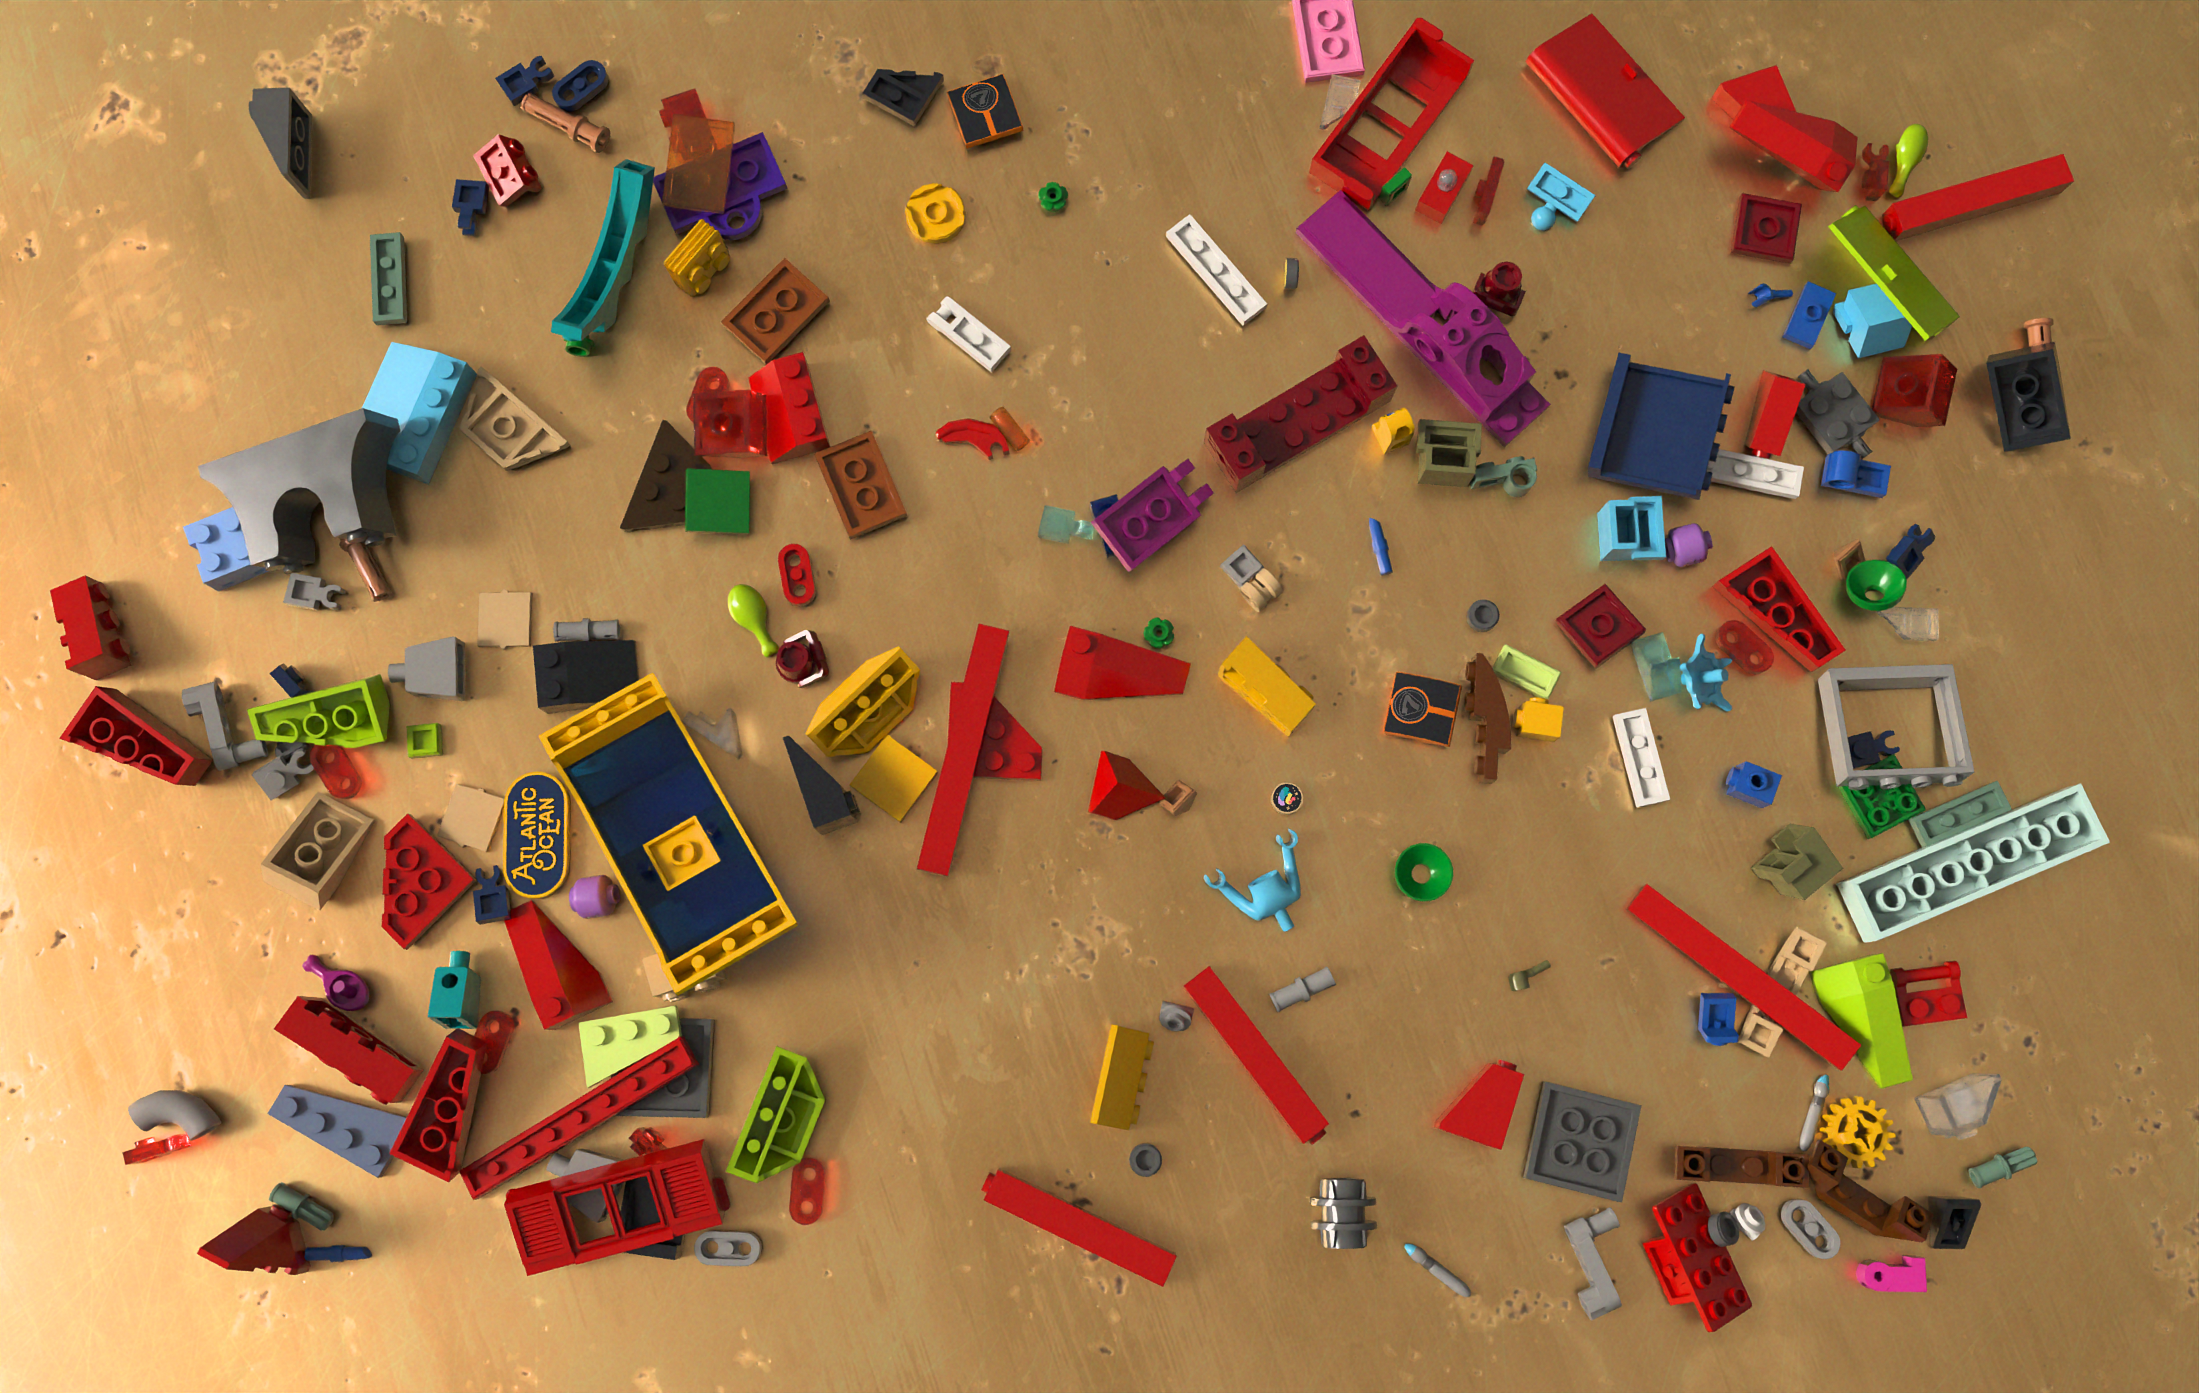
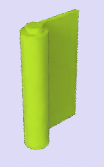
[1828,205,1960,341]

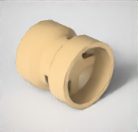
[1239,568,1283,612]

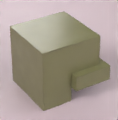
[1416,419,1482,487]
[1751,823,1844,900]

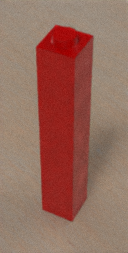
[1882,154,2074,241]
[1183,966,1329,1145]
[981,1168,1177,1287]

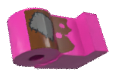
[1856,1255,1927,1292]

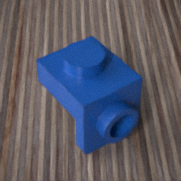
[1698,993,1739,1046]

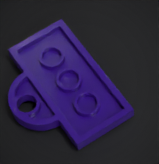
[653,132,788,240]

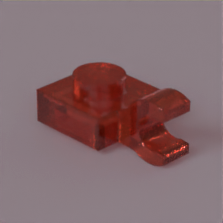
[1862,143,1889,201]
[629,1127,668,1156]

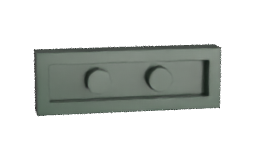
[370,232,407,325]
[1908,781,2012,848]

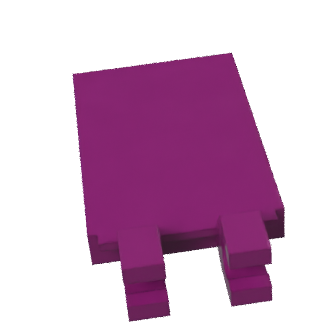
[1091,459,1214,572]

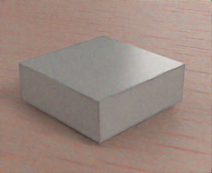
[1220,545,1264,588]

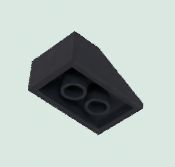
[1986,342,2071,452]
[533,640,639,714]
[783,736,860,835]

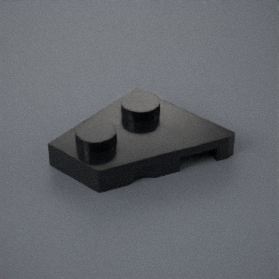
[862,69,944,127]

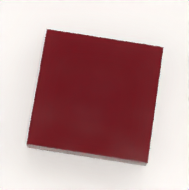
[1731,193,1802,264]
[1555,584,1646,669]

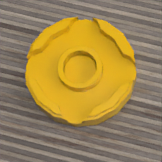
[905,183,966,244]

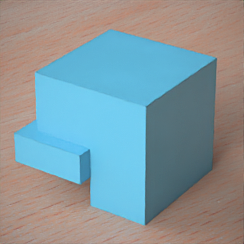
[1833,284,1912,358]
[1597,496,1666,561]

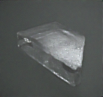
[1319,74,1361,130]
[1877,607,1939,641]

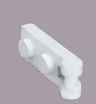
[926,296,1011,372]

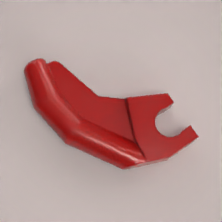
[936,418,1010,460]

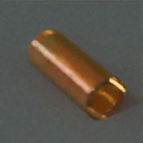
[990,407,1030,451]

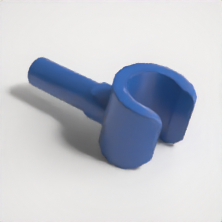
[1748,283,1793,308]

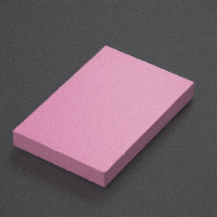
[1292,0,1365,83]

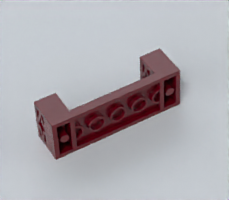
[1204,335,1398,493]

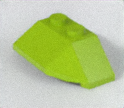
[726,1046,825,1183]

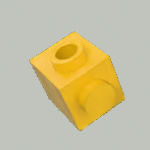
[1513,697,1564,742]

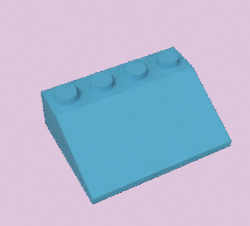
[362,342,477,485]

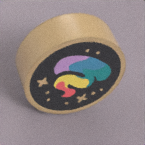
[1271,782,1303,815]

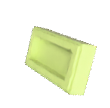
[1493,644,1562,699]

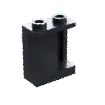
[620,1176,685,1260]

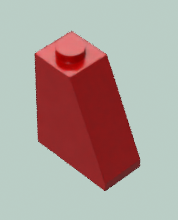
[1712,65,1796,120]
[1745,370,1806,459]
[1434,1059,1524,1150]

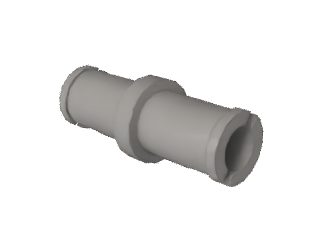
[553,618,620,642]
[1269,967,1336,1012]

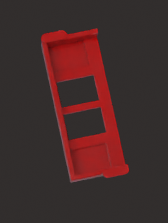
[1309,18,1474,211]
[504,1139,730,1276]

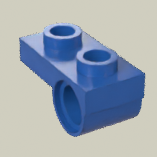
[1821,450,1891,498]

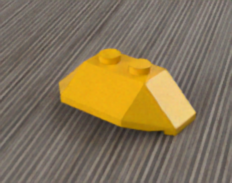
[805,646,920,757]

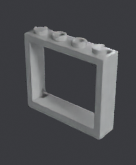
[1818,664,1974,790]

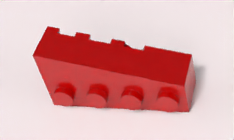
[1712,546,1846,672]
[59,686,213,786]
[274,996,424,1105]
[389,1028,487,1183]

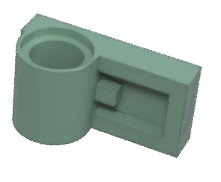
[1470,456,1537,497]

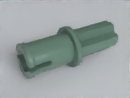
[1968,1146,2038,1188]
[269,1182,334,1230]

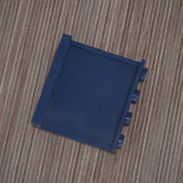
[1588,353,1735,500]

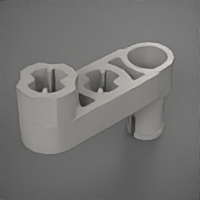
[182,682,268,771]
[1564,1207,1622,1320]

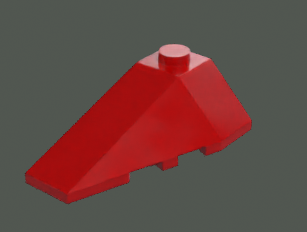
[197,1204,311,1275]

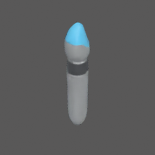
[1799,1074,1829,1152]
[1404,1243,1471,1297]

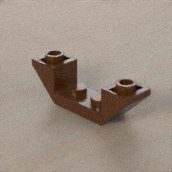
[1807,1140,1934,1242]
[1675,1146,1809,1188]

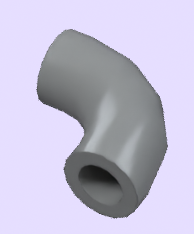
[128,1090,222,1141]

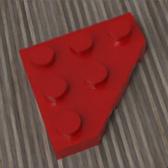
[948,682,1042,781]
[381,813,477,950]

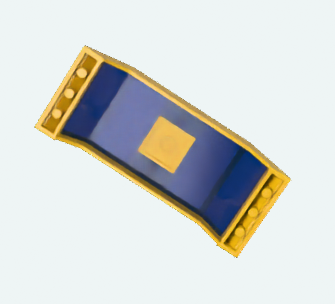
[539,673,798,996]

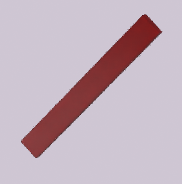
[917,624,1010,877]
[1626,884,1861,1071]
[459,1036,699,1200]

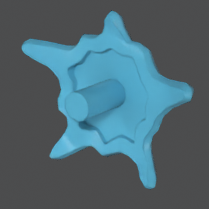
[1680,634,1733,712]

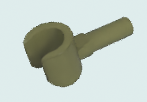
[1509,960,1551,991]

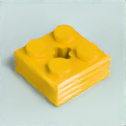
[664,219,730,297]

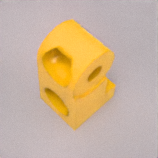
[1371,407,1415,454]

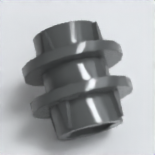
[1310,1178,1377,1249]

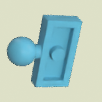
[1527,163,1595,231]

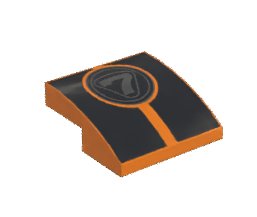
[947,74,1024,149]
[1383,672,1462,747]

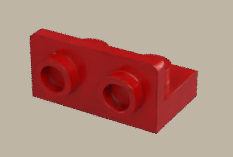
[473,134,542,207]

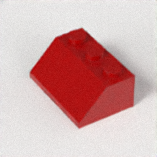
[748,352,830,464]

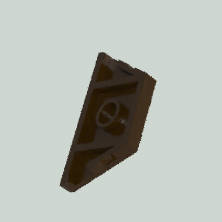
[620,420,712,532]

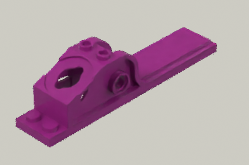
[1295,190,1551,447]

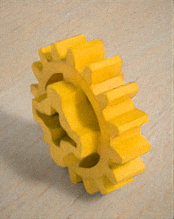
[1820,1096,1896,1169]

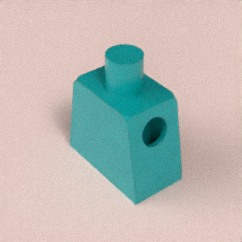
[428,951,481,1029]

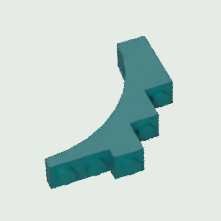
[551,159,655,341]

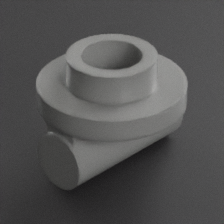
[1159,1001,1194,1031]

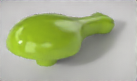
[1889,124,1928,198]
[728,584,779,657]

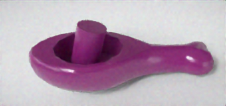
[302,955,369,1011]

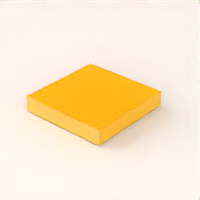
[849,735,938,823]

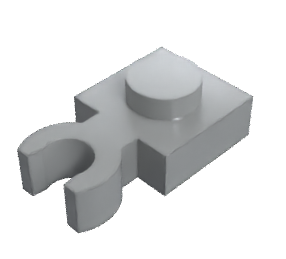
[283,573,345,611]
[252,748,316,800]

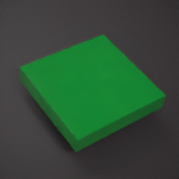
[685,468,750,534]
[1838,754,1926,839]

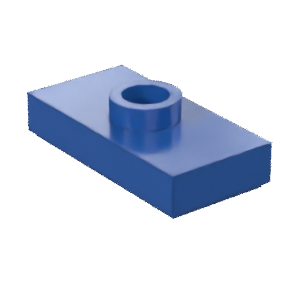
[1783,281,1836,349]

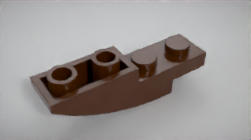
[1464,653,1511,784]

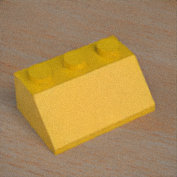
[1090,1024,1154,1131]

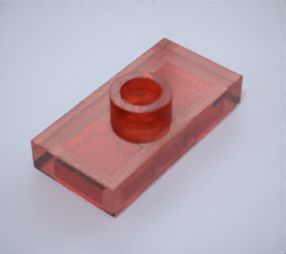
[1472,156,1505,225]

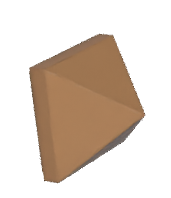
[1834,539,1865,581]
[1158,780,1197,816]

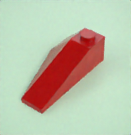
[1729,100,1858,192]
[1054,626,1191,700]
[504,900,613,1030]

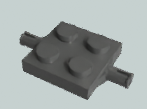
[1796,369,1880,460]

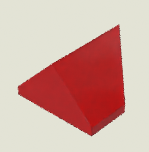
[1088,751,1166,820]

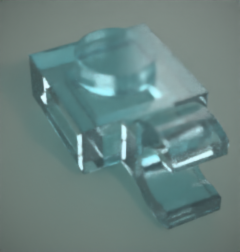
[1038,505,1094,544]

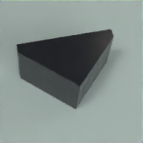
[1928,1196,1981,1249]

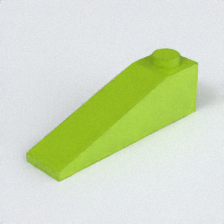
[247,674,390,748]
[1809,953,1913,1089]

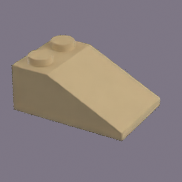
[261,792,374,910]

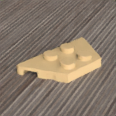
[459,366,570,471]

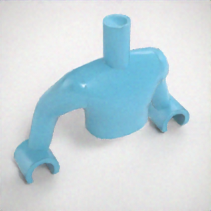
[1204,828,1301,931]

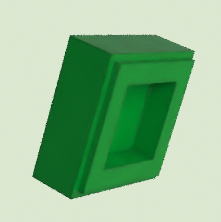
[1379,167,1412,206]

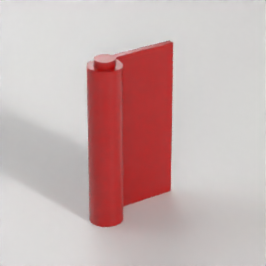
[1525,13,1685,169]

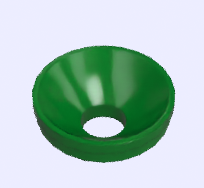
[1846,560,1907,611]
[1394,843,1453,902]

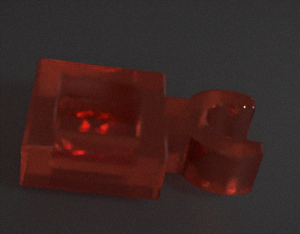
[122,1134,191,1165]

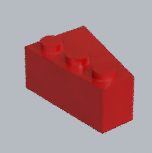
[50,575,131,680]

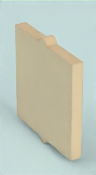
[477,589,532,650]
[437,784,504,852]

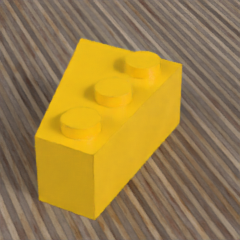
[1218,636,1316,737]

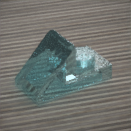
[1631,632,1682,702]

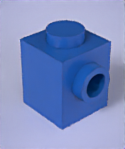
[1726,761,1782,808]

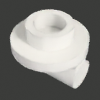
[1729,1203,1765,1241]

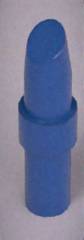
[1369,518,1393,575]
[305,1245,372,1262]

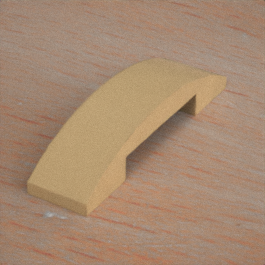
[1738,927,1827,1058]

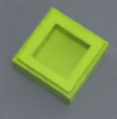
[406,723,443,759]

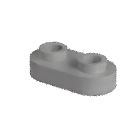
[1781,1199,1840,1259]
[694,1230,762,1266]

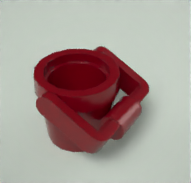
[1473,261,1526,316]
[775,630,829,688]

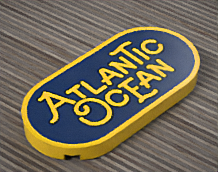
[503,772,570,899]

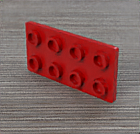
[1642,1183,1752,1332]

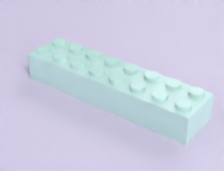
[1836,783,2110,943]

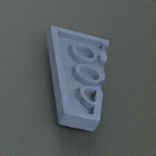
[267,1085,407,1178]

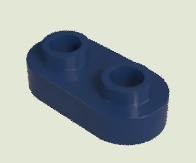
[552,60,608,112]

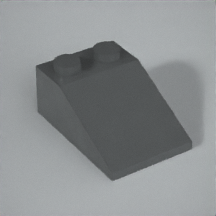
[249,87,312,199]

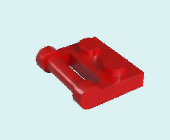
[1890,960,1967,1027]

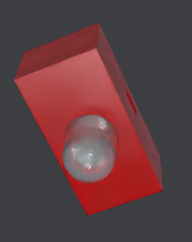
[1415,151,1474,224]

